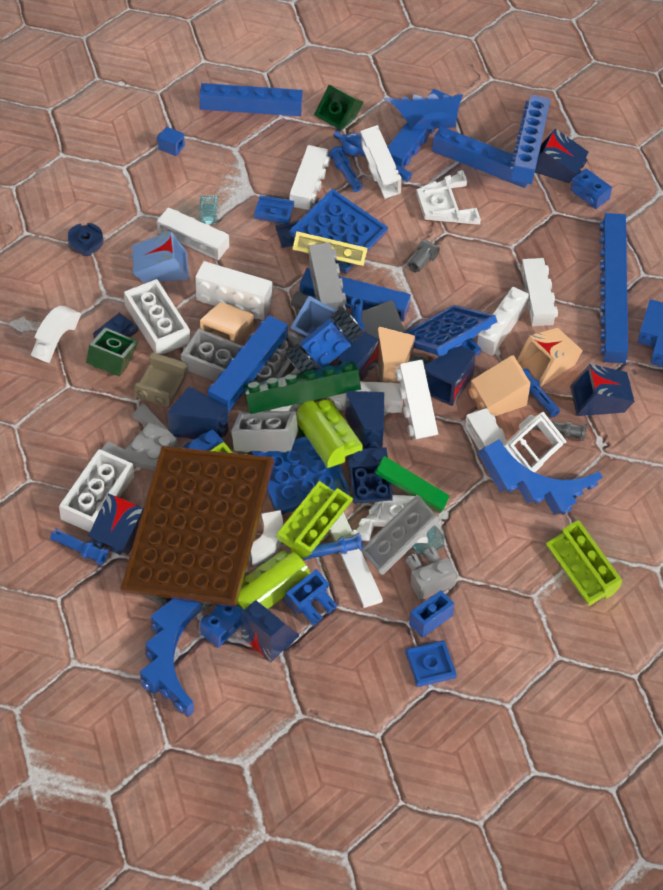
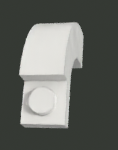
[31,306,81,363]
[248,510,283,567]

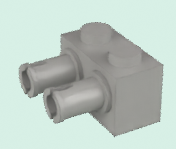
[405,547,457,600]

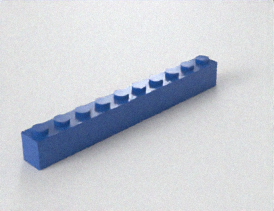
[600,213,628,364]

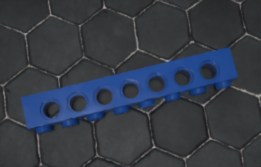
[509,95,551,184]

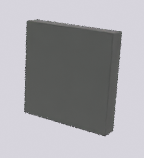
[362,300,405,338]

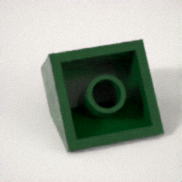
[314,85,364,130]
[86,328,138,377]

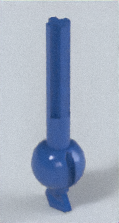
[333,130,413,182]

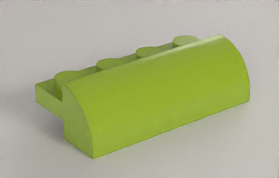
[296,398,362,468]
[275,481,353,558]
[546,520,622,606]
[237,550,310,610]

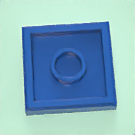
[405,640,457,687]

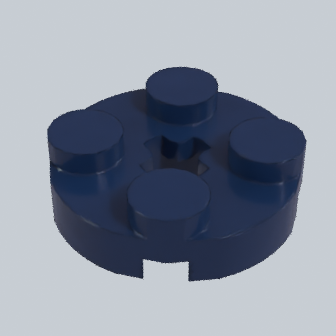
[68,223,104,256]

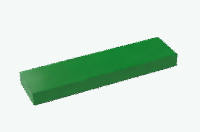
[375,456,450,513]

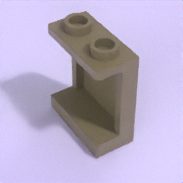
[134,352,187,408]

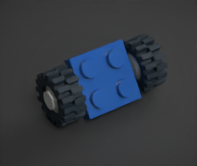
[285,307,364,373]

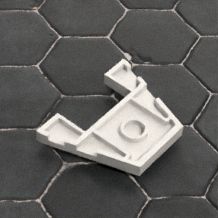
[416,170,481,225]
[351,495,428,543]

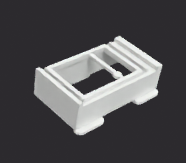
[360,125,402,199]
[502,412,567,472]

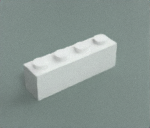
[290,145,330,210]
[157,208,229,260]
[521,258,558,326]
[477,287,529,356]
[395,360,438,440]
[327,381,403,413]
[465,408,507,450]

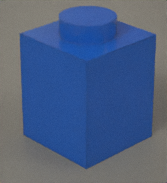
[157,126,185,156]

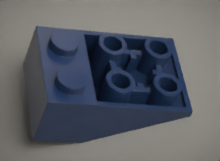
[347,447,393,503]

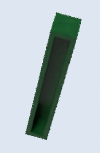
[243,361,361,414]

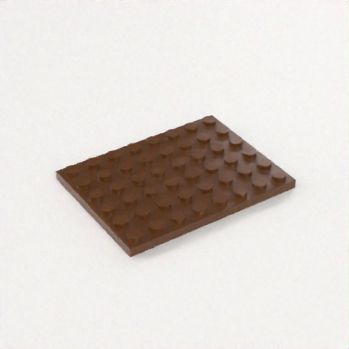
[121,446,274,607]

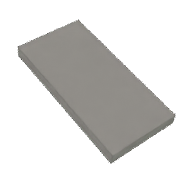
[361,495,440,575]

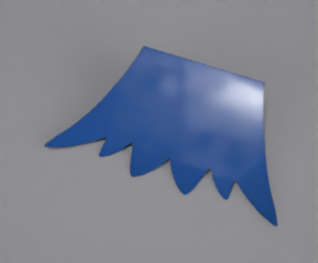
[382,94,463,130]

